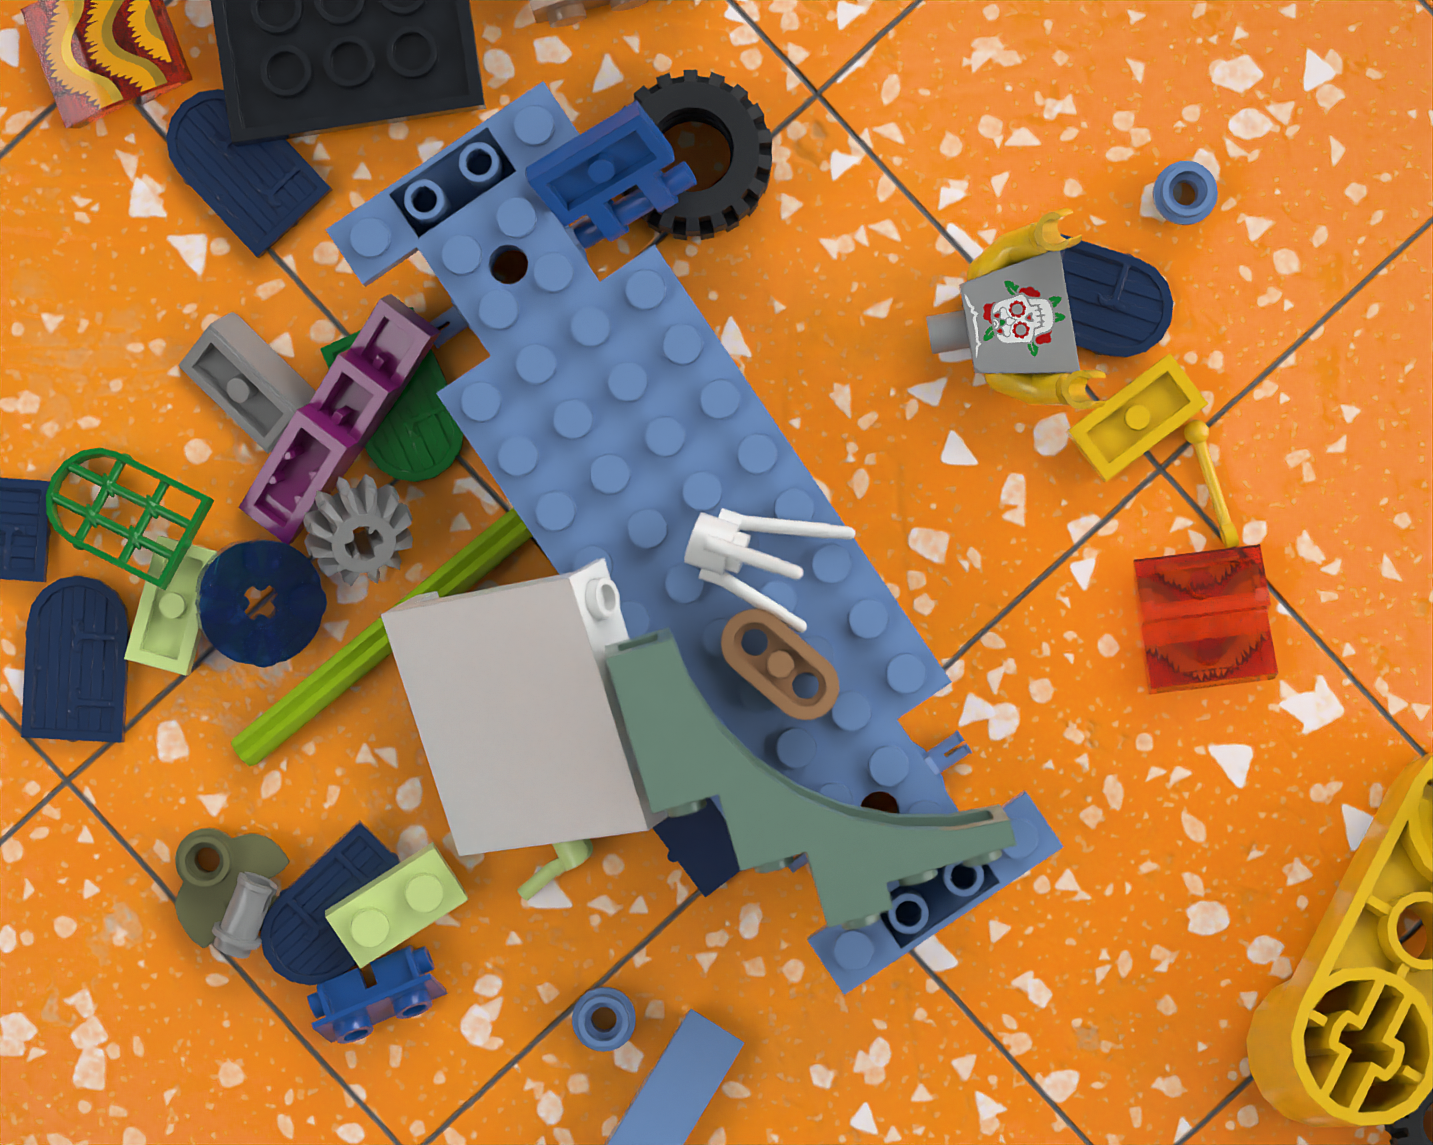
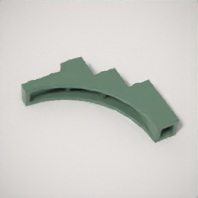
[604,627,1017,930]

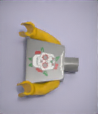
[926,208,1106,409]

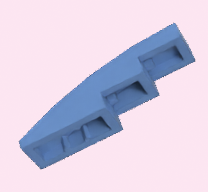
[603,1009,744,1145]

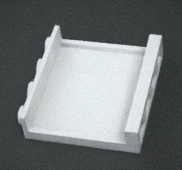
[381,558,668,856]

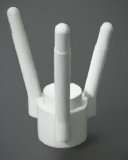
[684,508,855,633]

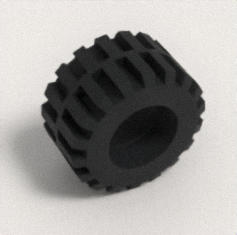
[621,70,772,240]

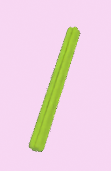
[231,507,533,766]

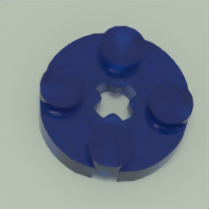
[195,538,327,668]

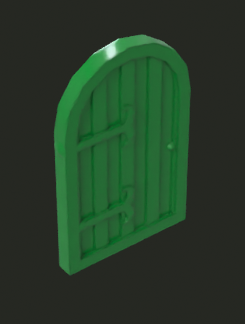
[320,307,464,482]

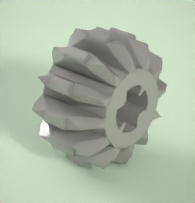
[303,473,413,587]

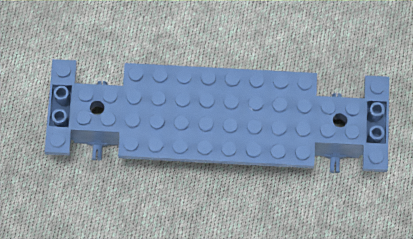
[326,81,1064,995]

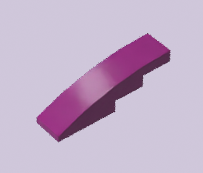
[238,294,441,546]

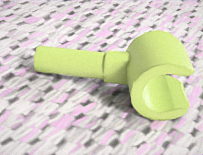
[517,839,593,901]

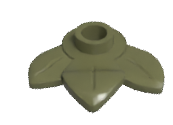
[175,828,290,948]

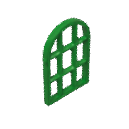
[46,447,215,591]

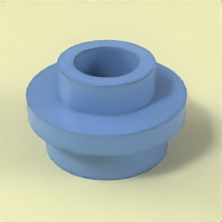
[1153,161,1218,225]
[572,987,636,1052]

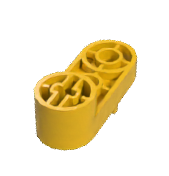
[1246,751,1433,1127]

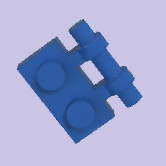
[526,100,697,249]

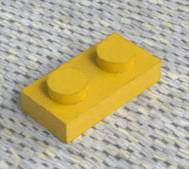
[1066,353,1209,482]

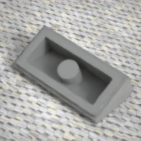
[178,312,316,454]

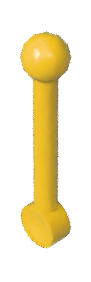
[1184,420,1239,549]

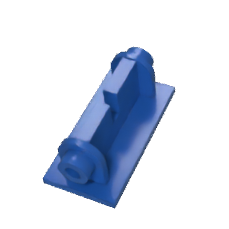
[307,945,447,1044]

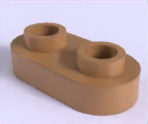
[721,609,839,720]

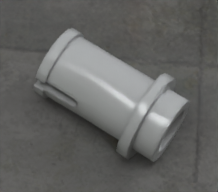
[212,872,278,959]

